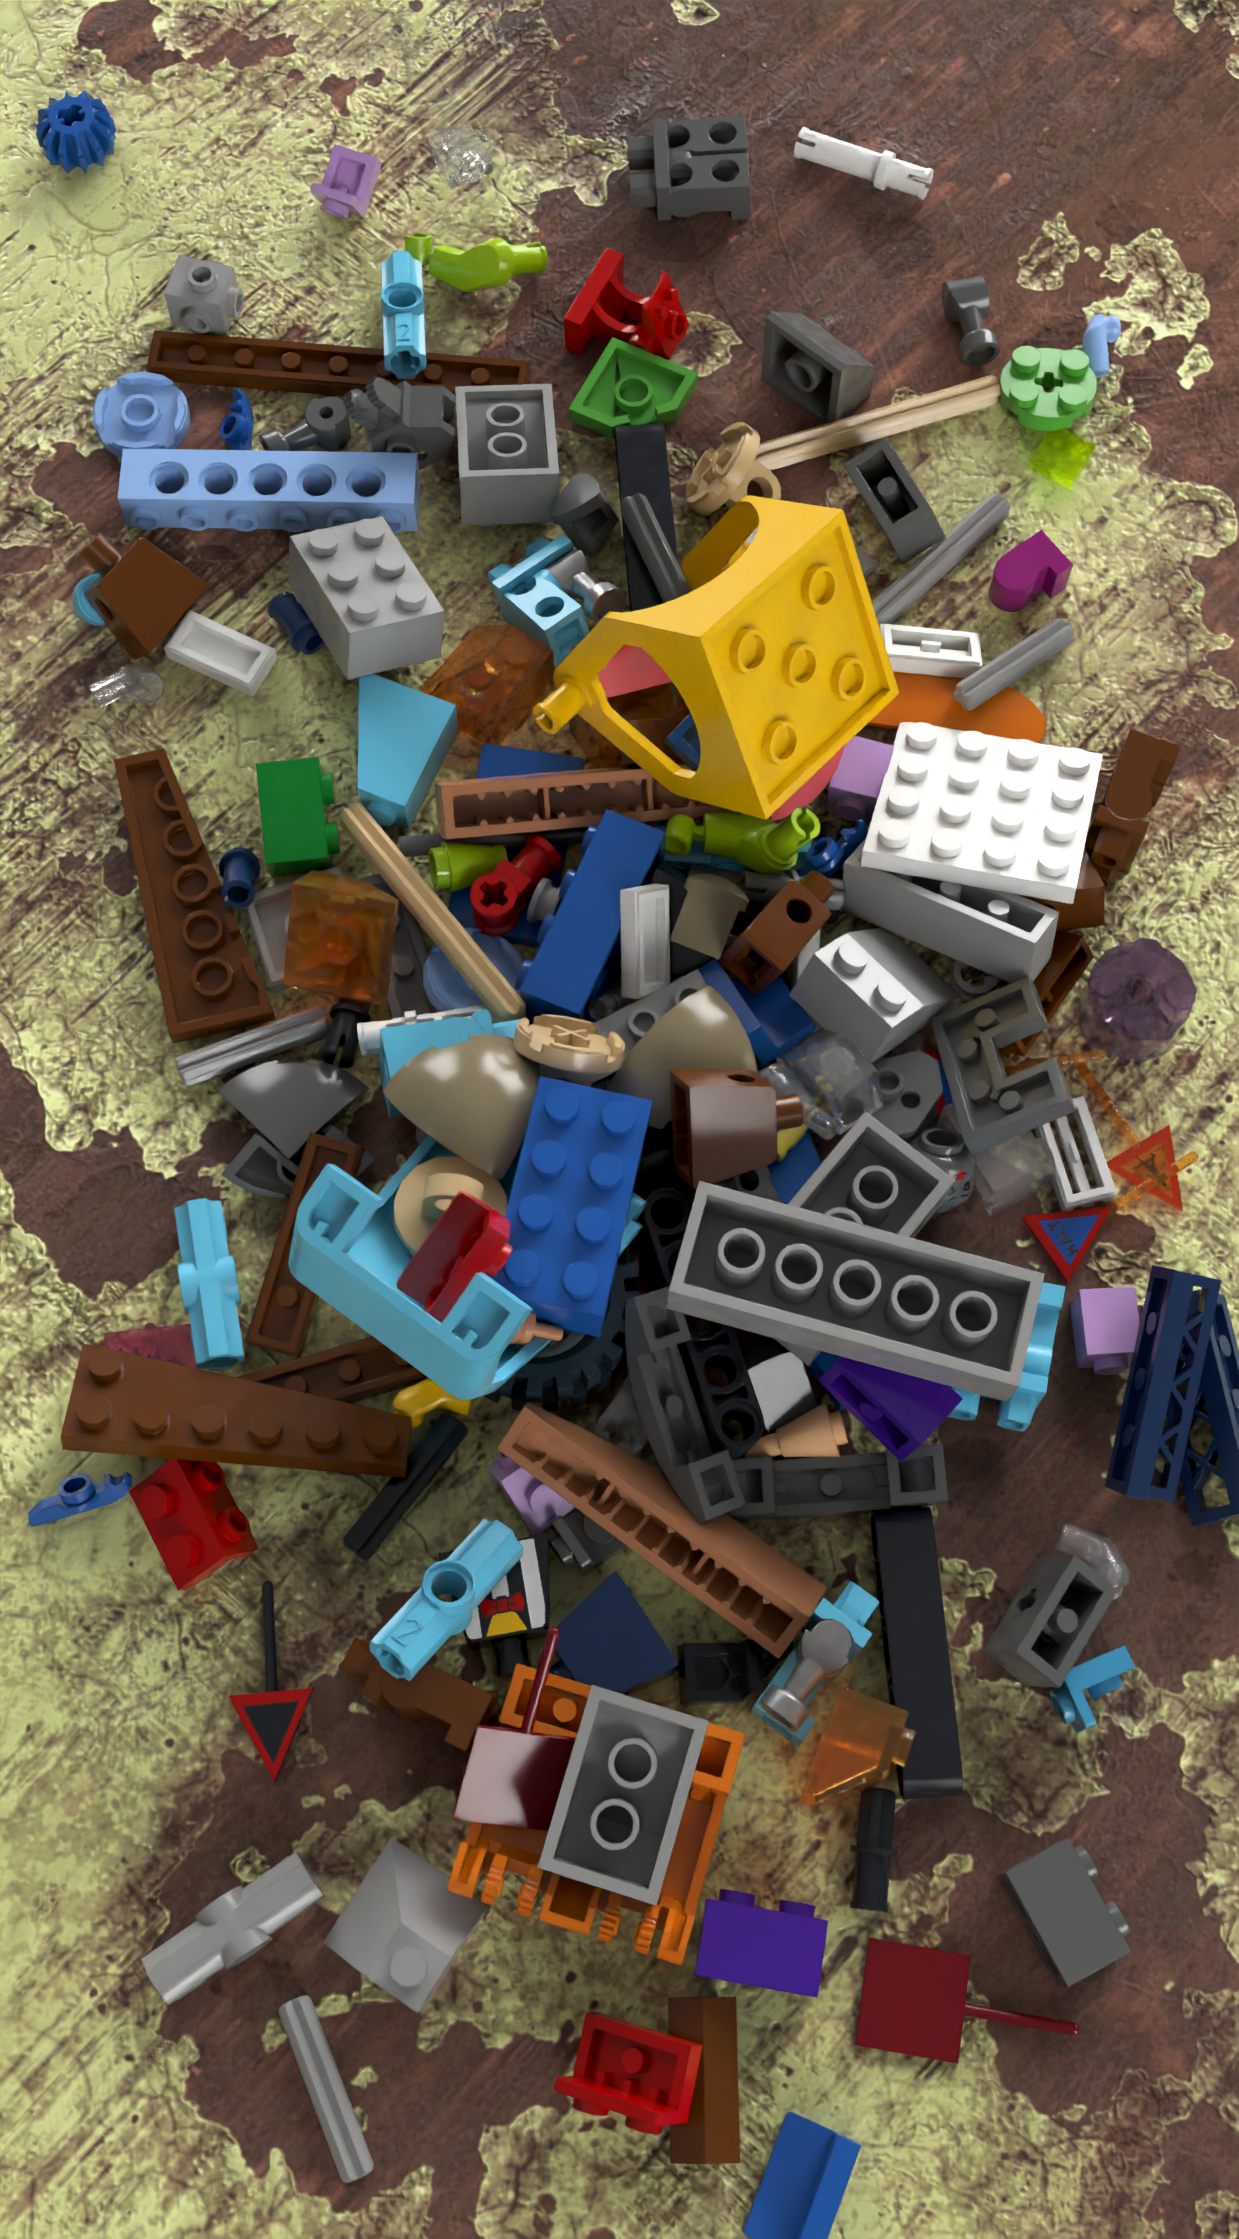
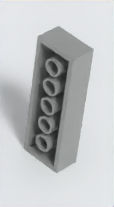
[666,1181,1045,1402]

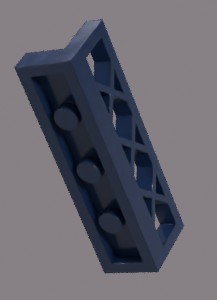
[1105,1265,1222,1502]
[1141,1289,1239,1527]

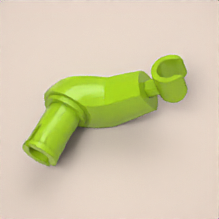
[405,233,548,292]
[665,807,820,874]

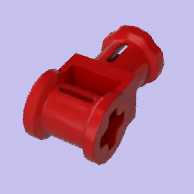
[470,833,564,937]

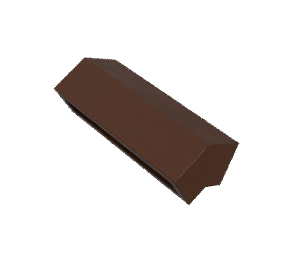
[999,931,1094,1059]
[668,1997,740,2164]

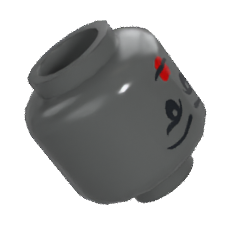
[909,1127,976,1213]

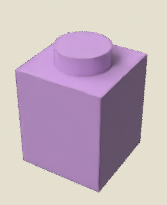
[825,736,894,822]
[1070,1286,1140,1375]

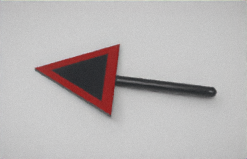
[229,1581,314,1782]

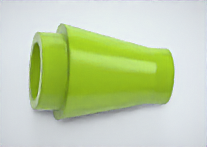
[429,841,508,893]

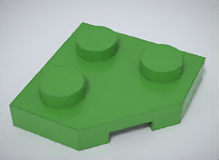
[569,337,698,439]

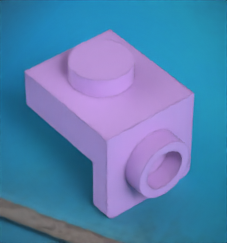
[310,144,382,219]
[487,1451,576,1536]

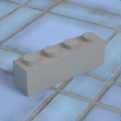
[840,840,1059,983]

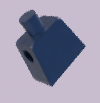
[549,1571,679,1696]

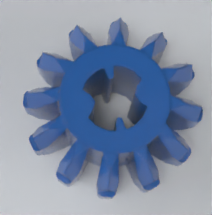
[36,90,116,174]

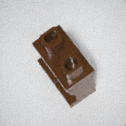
[1084,728,1181,891]
[339,1638,502,1758]

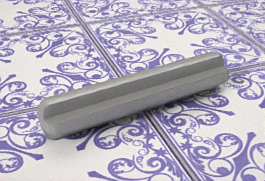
[953,618,1074,710]
[175,1006,330,1086]
[279,1995,374,2183]

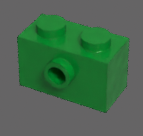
[256,757,341,877]

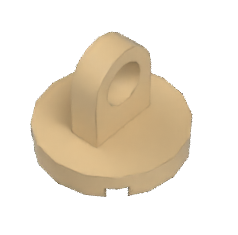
[686,422,781,516]
[513,1014,625,1087]
[393,1156,508,1256]

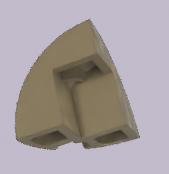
[606,985,758,1129]
[383,1034,539,1180]

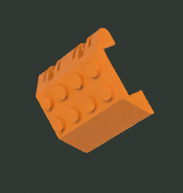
[447,1663,746,1966]

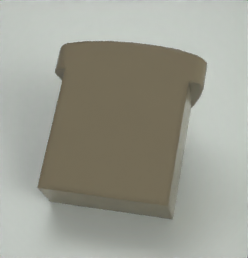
[669,874,749,959]

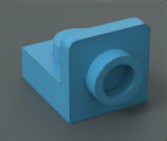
[1050,1646,1135,1733]

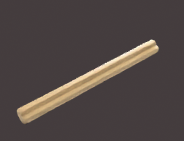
[755,375,1001,471]
[339,803,527,1022]

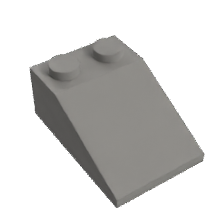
[455,384,559,526]
[789,928,962,1068]
[537,1685,709,1905]

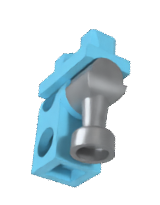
[488,535,626,667]
[751,1581,879,1747]

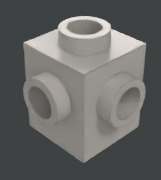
[164,255,244,336]

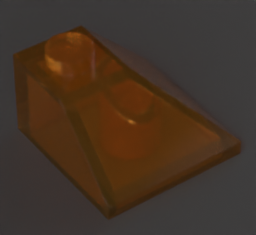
[419,625,555,745]
[283,870,399,1005]
[799,1686,916,1819]

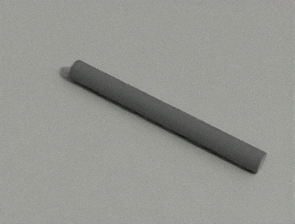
[399,826,598,857]

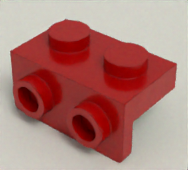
[396,1190,513,1323]
[129,1459,258,1591]
[554,2012,703,2134]

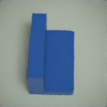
[698,958,816,1065]
[743,2112,861,2239]

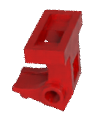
[564,248,689,360]

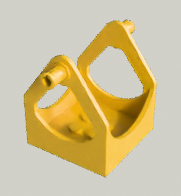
[532,495,899,820]

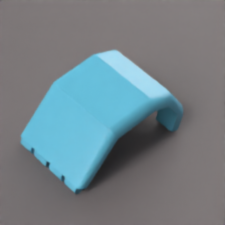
[288,1133,647,1399]

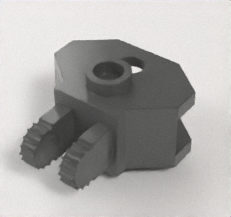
[343,376,456,470]
[815,1046,943,1144]

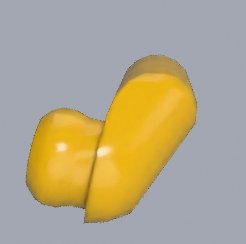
[393,1378,475,1429]

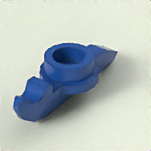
[220,389,254,450]
[798,819,868,878]
[28,1472,132,1526]

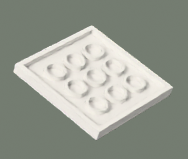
[861,722,1103,904]

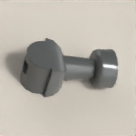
[942,276,1000,367]
[259,397,351,452]

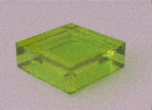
[1028,428,1096,490]

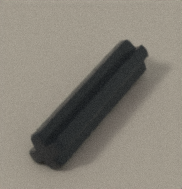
[343,1412,468,1560]

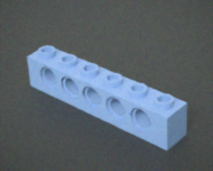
[117,448,421,534]

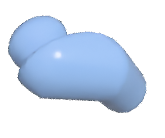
[1083,314,1121,377]

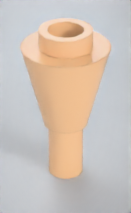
[745,1402,848,1458]

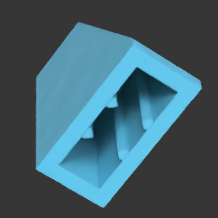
[357,674,459,830]

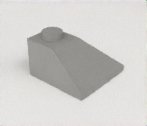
[323,1838,490,2013]

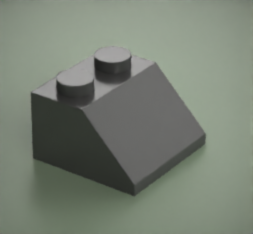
[761,311,875,424]

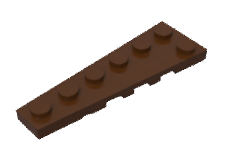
[114,748,276,1044]
[60,1344,412,1478]

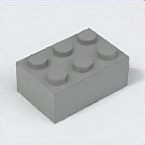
[288,516,445,680]

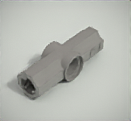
[141,1852,325,2005]

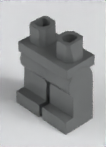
[627,114,750,221]

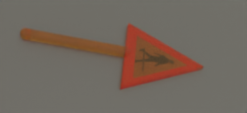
[1076,1062,1183,1211]

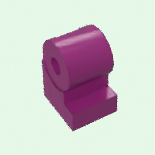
[989,530,1073,612]

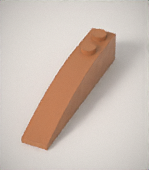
[434,763,735,839]
[497,1402,827,1659]

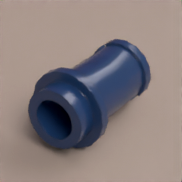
[267,592,324,655]
[219,847,261,909]

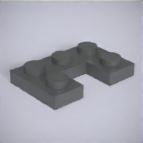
[930,976,1075,1154]

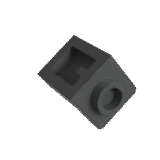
[548,1509,628,1577]

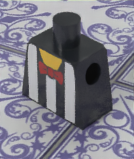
[438,1534,550,1679]

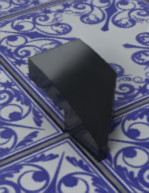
[677,1639,793,1705]

